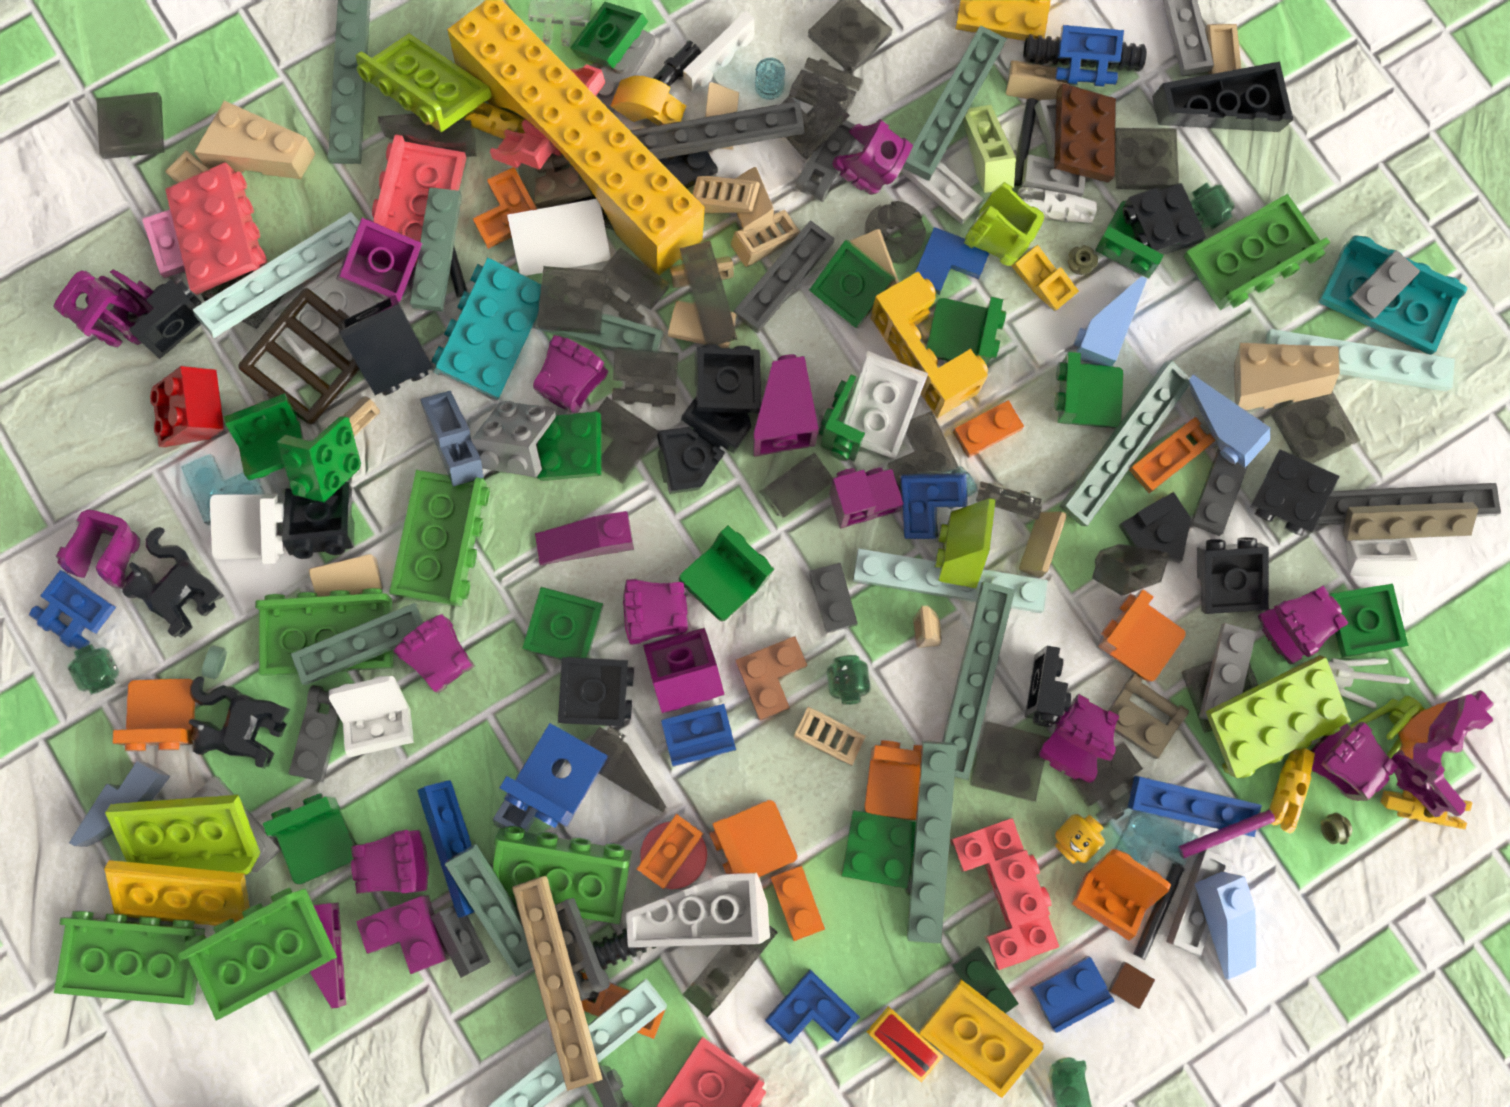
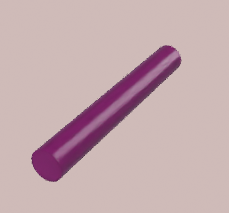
[1178,809,1275,859]

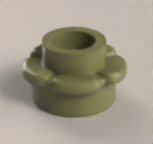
[1068,245,1098,275]
[1321,813,1353,845]

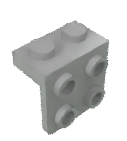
[472,401,556,477]

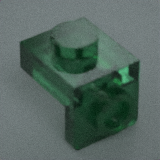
[1048,1057,1092,1107]

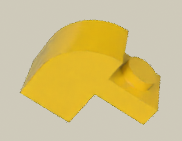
[610,75,686,126]

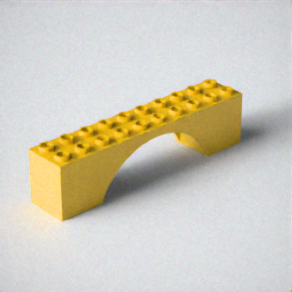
[447,0,705,277]

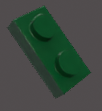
[951,946,1019,1014]

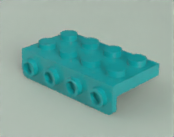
[1318,235,1468,355]
[431,258,550,400]

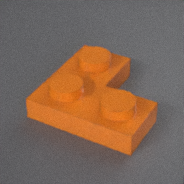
[473,167,537,249]

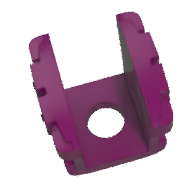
[832,119,913,195]
[53,270,145,348]
[533,335,609,414]
[56,510,141,589]
[623,579,688,645]
[1258,585,1348,664]
[393,614,475,693]
[1039,694,1119,783]
[1310,722,1398,801]
[351,830,429,894]

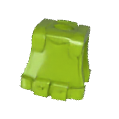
[964,182,1044,266]

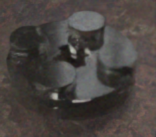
[864,201,926,265]

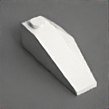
[626,873,770,947]

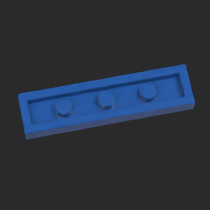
[1127,775,1262,837]
[417,780,475,918]

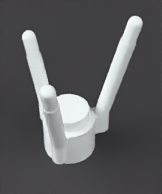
[1328,658,1410,708]

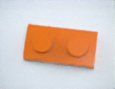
[953,400,1024,458]
[637,814,704,889]
[770,866,825,941]

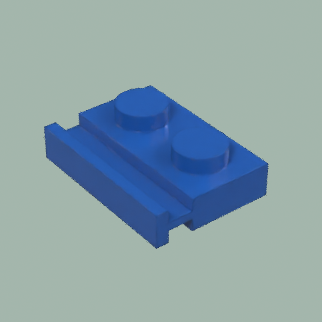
[661,704,736,767]
[1030,956,1115,1033]

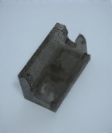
[759,452,833,518]

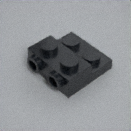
[1123,183,1206,255]
[129,279,202,359]
[694,344,761,414]
[1250,449,1340,536]
[282,482,355,559]
[1197,537,1269,614]
[1024,645,1071,727]
[558,657,634,727]

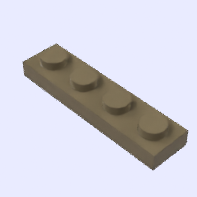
[1342,502,1479,541]

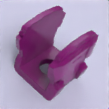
[85,269,154,345]

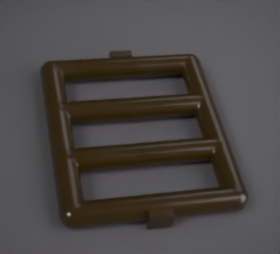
[238,288,360,425]

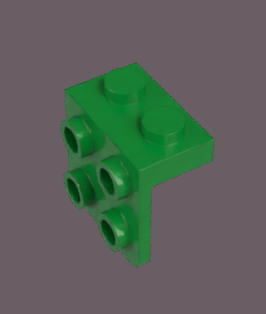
[1094,201,1164,279]
[926,296,1006,366]
[1054,352,1124,428]
[818,374,865,462]
[224,393,304,480]
[277,416,361,502]
[678,525,775,622]
[262,793,354,884]

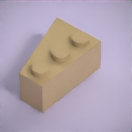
[194,101,315,179]
[1234,343,1340,411]

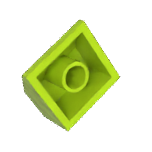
[935,498,995,589]

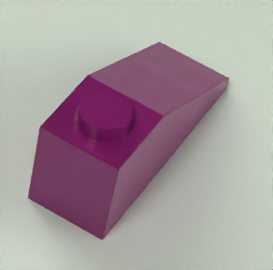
[535,511,634,565]
[310,903,347,1009]

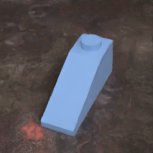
[1073,276,1147,367]
[1189,375,1270,467]
[1194,872,1256,980]

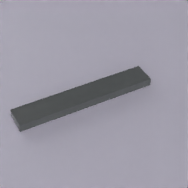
[630,101,805,159]
[1316,483,1501,525]

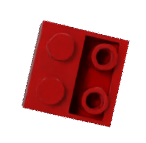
[150,366,224,447]

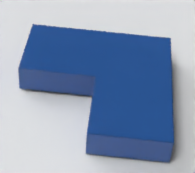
[915,227,989,295]
[901,473,968,539]
[765,969,860,1045]

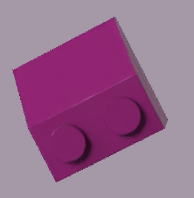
[336,217,423,302]
[643,627,725,713]

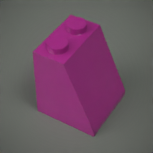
[753,354,819,457]

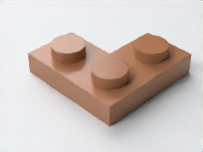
[735,636,808,721]

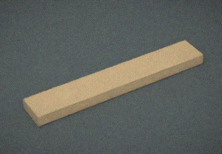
[512,876,602,1091]

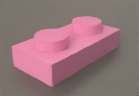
[142,210,185,278]

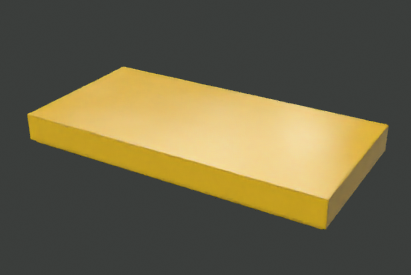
[104,860,250,926]

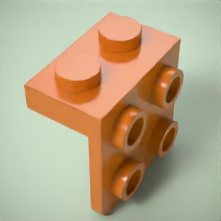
[1098,589,1186,682]
[113,679,195,752]
[864,740,922,821]
[709,800,798,877]
[1072,849,1171,941]

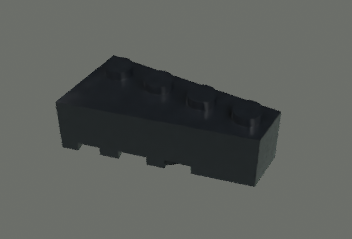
[1152,61,1293,132]

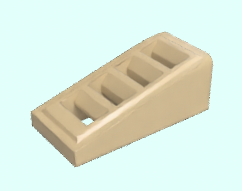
[692,176,760,213]
[731,209,800,267]
[913,606,942,648]
[793,707,866,766]

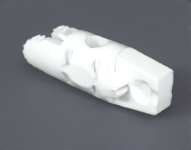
[1018,187,1097,223]

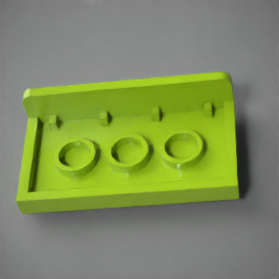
[355,33,492,132]
[1205,655,1351,778]
[105,794,260,875]

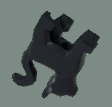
[122,527,224,638]
[189,676,290,769]

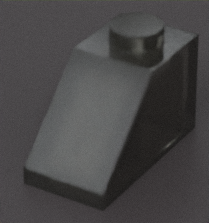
[1092,544,1170,596]

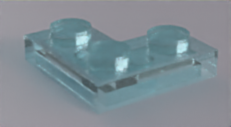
[181,454,265,526]
[1114,810,1198,867]

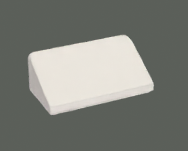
[1346,538,1419,576]

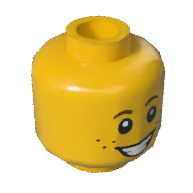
[1055,814,1105,864]

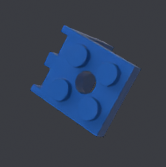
[500,723,608,828]

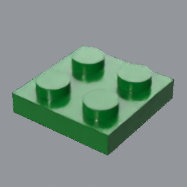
[570,2,649,69]
[809,240,896,328]
[537,411,601,481]
[1329,583,1409,658]
[522,587,604,660]
[841,810,916,889]

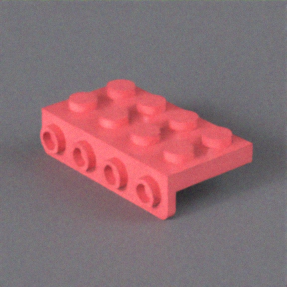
[372,134,467,266]
[165,162,267,295]
[656,1036,766,1107]

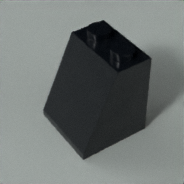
[338,295,433,396]

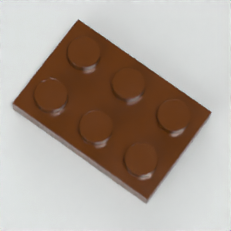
[1054,83,1116,183]

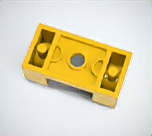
[870,271,988,419]

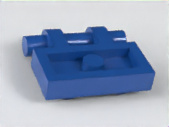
[1055,25,1124,87]
[29,570,116,652]

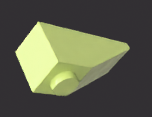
[963,105,1016,193]

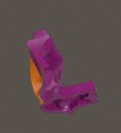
[1391,690,1494,818]

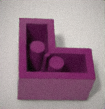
[829,467,904,529]
[356,895,450,974]

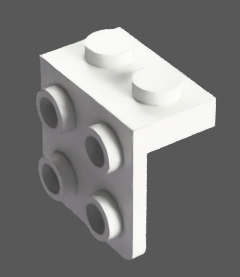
[210,494,284,564]
[329,676,414,757]

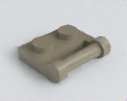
[1109,674,1189,759]

